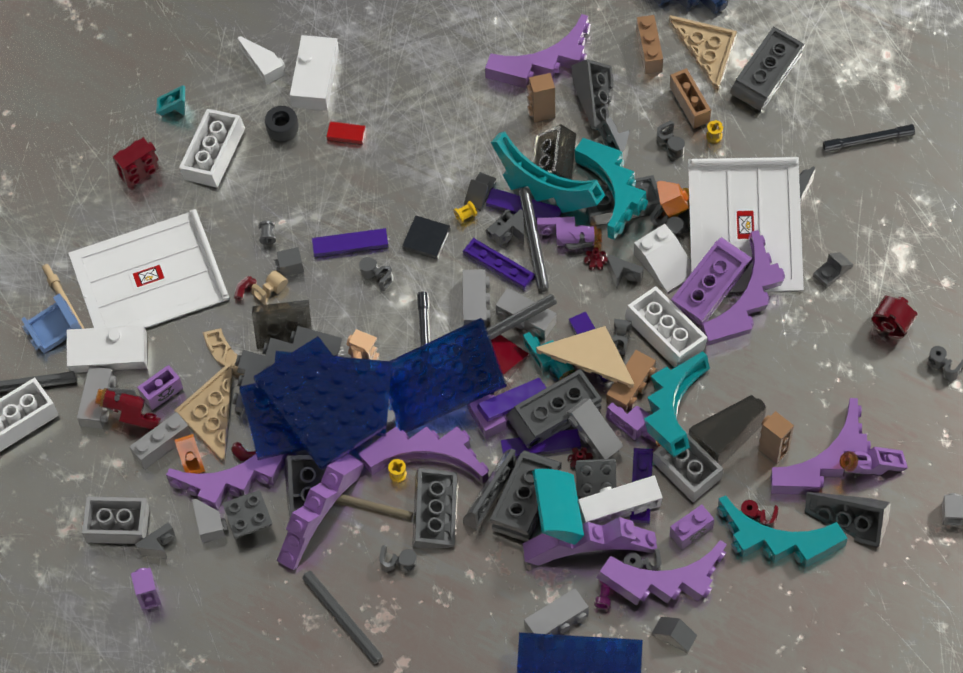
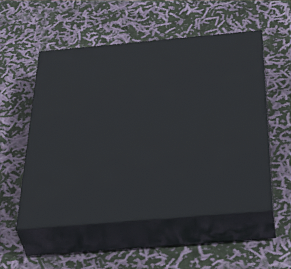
[402,215,451,260]

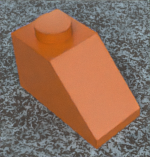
[657,181,689,217]

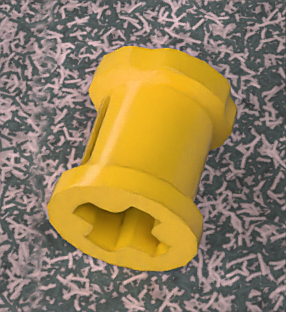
[706,120,723,144]
[453,201,478,224]
[388,459,407,483]

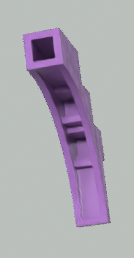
[485,14,591,89]
[700,230,785,346]
[771,398,871,495]
[359,426,489,484]
[166,431,294,511]
[277,454,365,570]
[523,517,657,566]
[596,540,727,605]

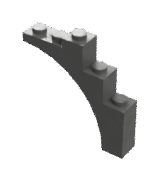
[232,326,342,413]

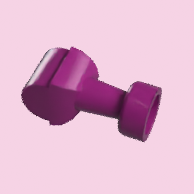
[594,579,612,609]

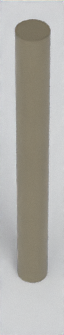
[336,494,413,520]

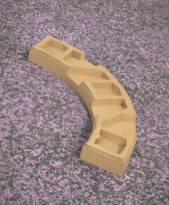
[203,328,293,386]

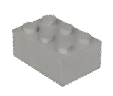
[653,428,723,502]
[82,497,149,544]

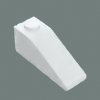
[237,36,285,85]

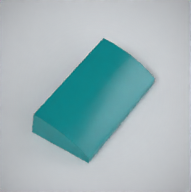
[532,469,584,545]

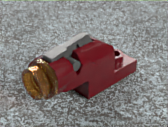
[95,388,161,429]

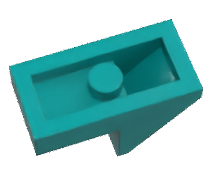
[156,85,186,116]

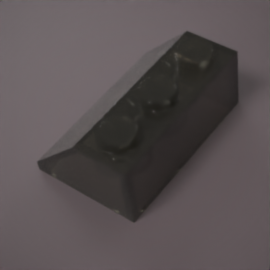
[532,124,576,180]
[252,300,313,349]

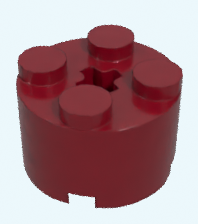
[871,295,918,339]

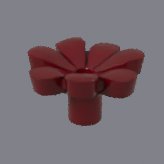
[583,247,607,270]
[567,447,593,469]

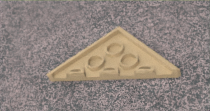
[669,15,737,90]
[536,326,634,388]
[174,362,233,462]

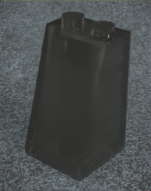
[689,395,766,466]

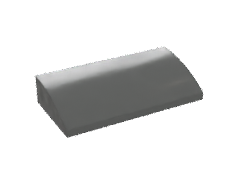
[585,175,660,226]
[463,449,516,530]
[412,468,457,548]

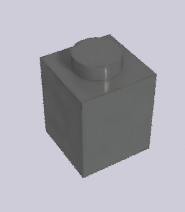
[274,247,304,276]

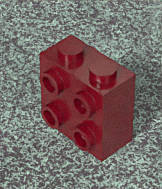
[112,137,159,188]

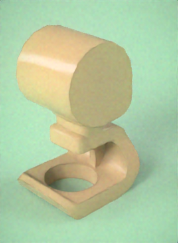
[252,270,288,305]

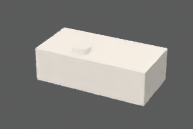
[290,35,339,111]
[179,109,245,188]
[625,286,708,368]
[67,325,147,373]
[0,377,59,452]
[578,475,663,525]

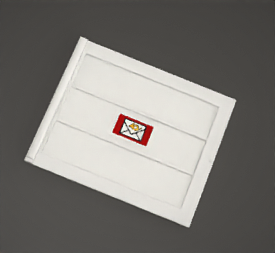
[688,157,804,292]
[68,209,230,328]

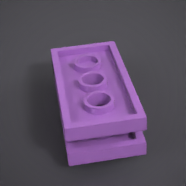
[671,237,753,327]

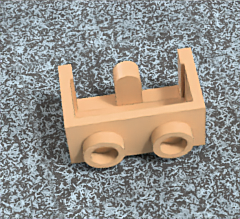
[346,329,379,371]

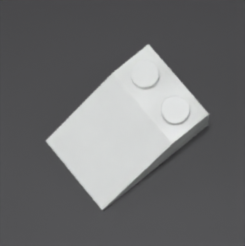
[634,224,691,294]

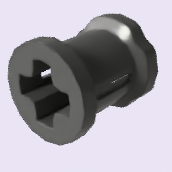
[258,220,276,245]

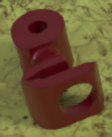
[741,500,779,528]

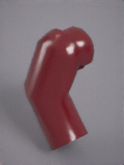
[234,276,257,301]
[231,442,258,462]

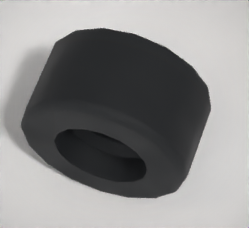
[265,106,299,141]

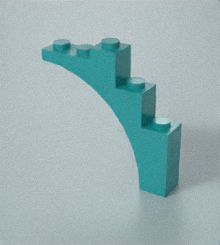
[491,131,605,213]
[574,138,648,240]
[644,351,710,457]
[717,495,848,568]

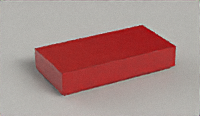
[326,121,366,144]

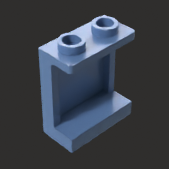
[22,293,83,354]

